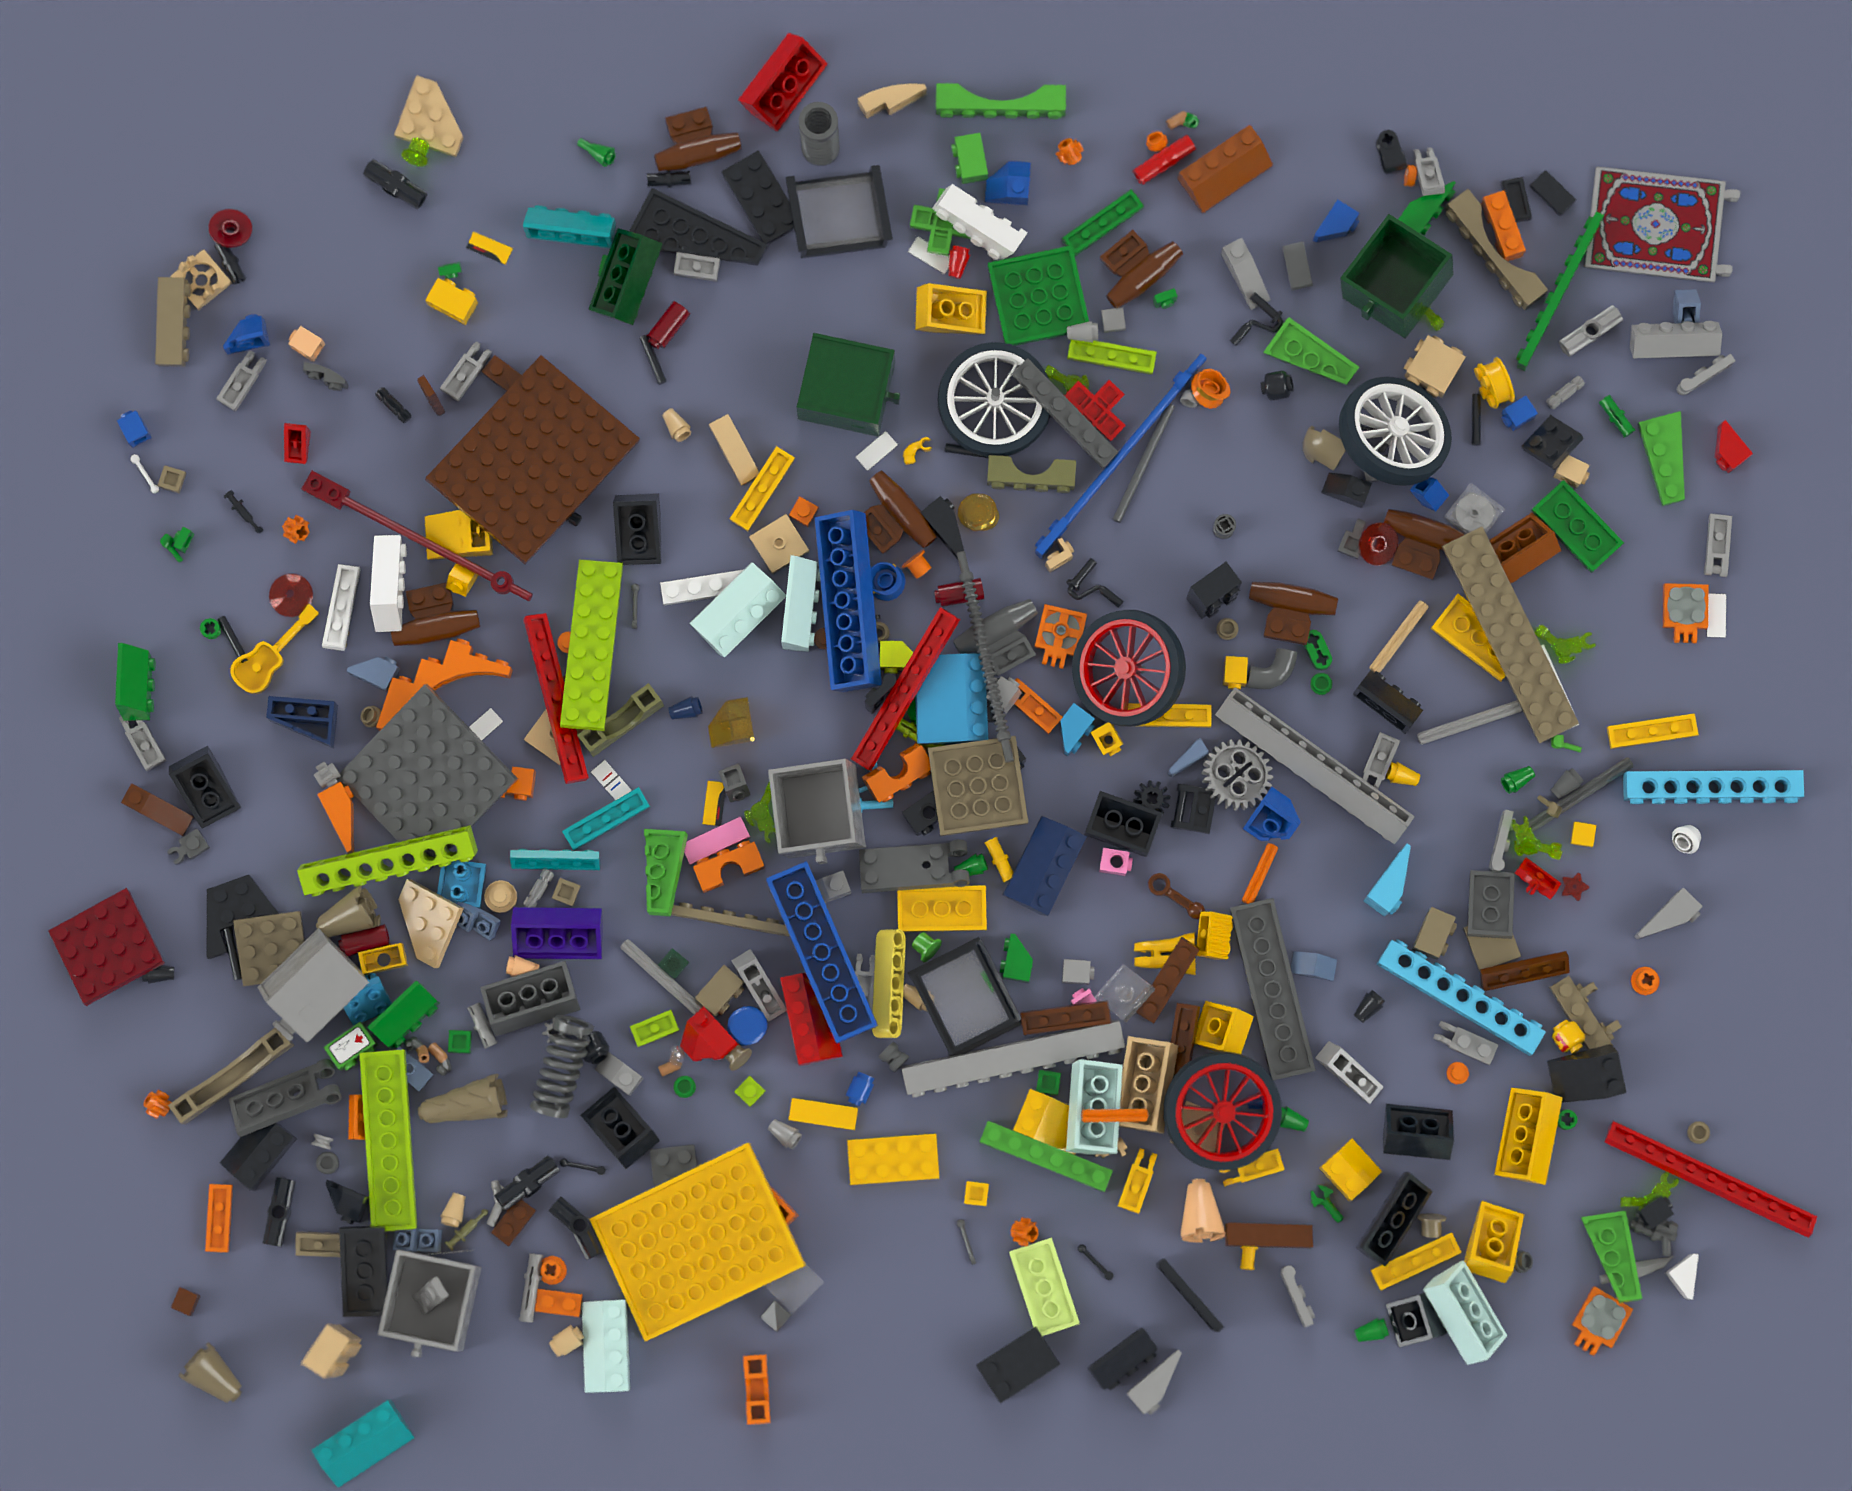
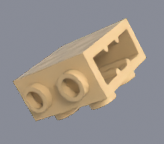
[1404,335,1466,398]

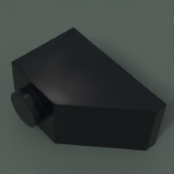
[1321,472,1372,508]

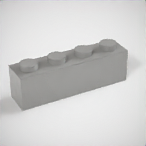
[1630,321,1722,358]

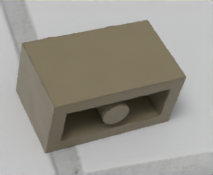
[1412,907,1457,960]
[695,965,745,1017]

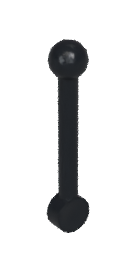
[560,1158,606,1175]
[1078,1244,1114,1280]

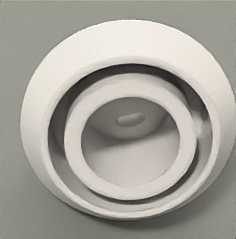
[1672,825,1701,854]

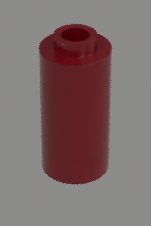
[647,301,690,349]
[934,578,985,607]
[338,924,390,956]

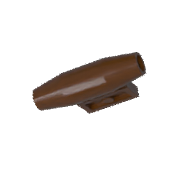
[654,107,742,171]
[1100,230,1183,309]
[864,470,937,554]
[1383,509,1465,580]
[391,582,480,646]
[1249,582,1338,645]

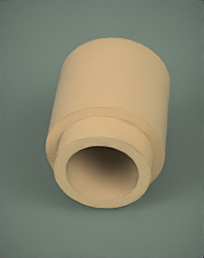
[549,1325,584,1357]

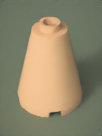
[1180,1179,1225,1243]

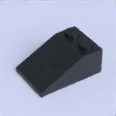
[613,494,661,565]
[169,745,241,829]
[1547,1044,1627,1103]
[580,1087,660,1169]
[976,1326,1060,1404]

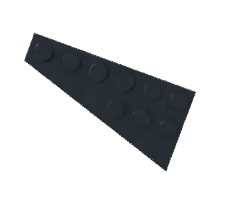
[629,188,768,265]

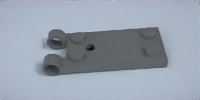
[859,839,970,893]
[229,1059,341,1137]

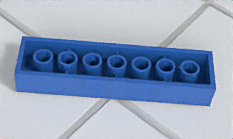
[815,510,882,692]
[766,861,878,1044]

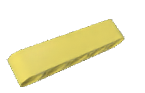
[872,929,906,1038]

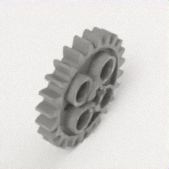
[1201,739,1273,811]

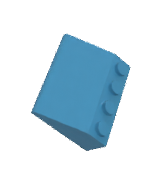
[915,653,988,745]

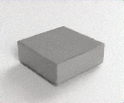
[1101,308,1126,333]

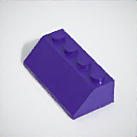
[511,907,603,959]

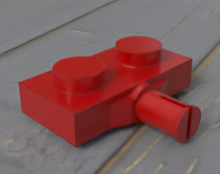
[1515,857,1562,900]

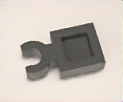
[167,829,210,865]

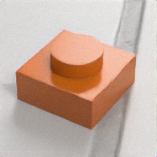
[789,497,819,527]

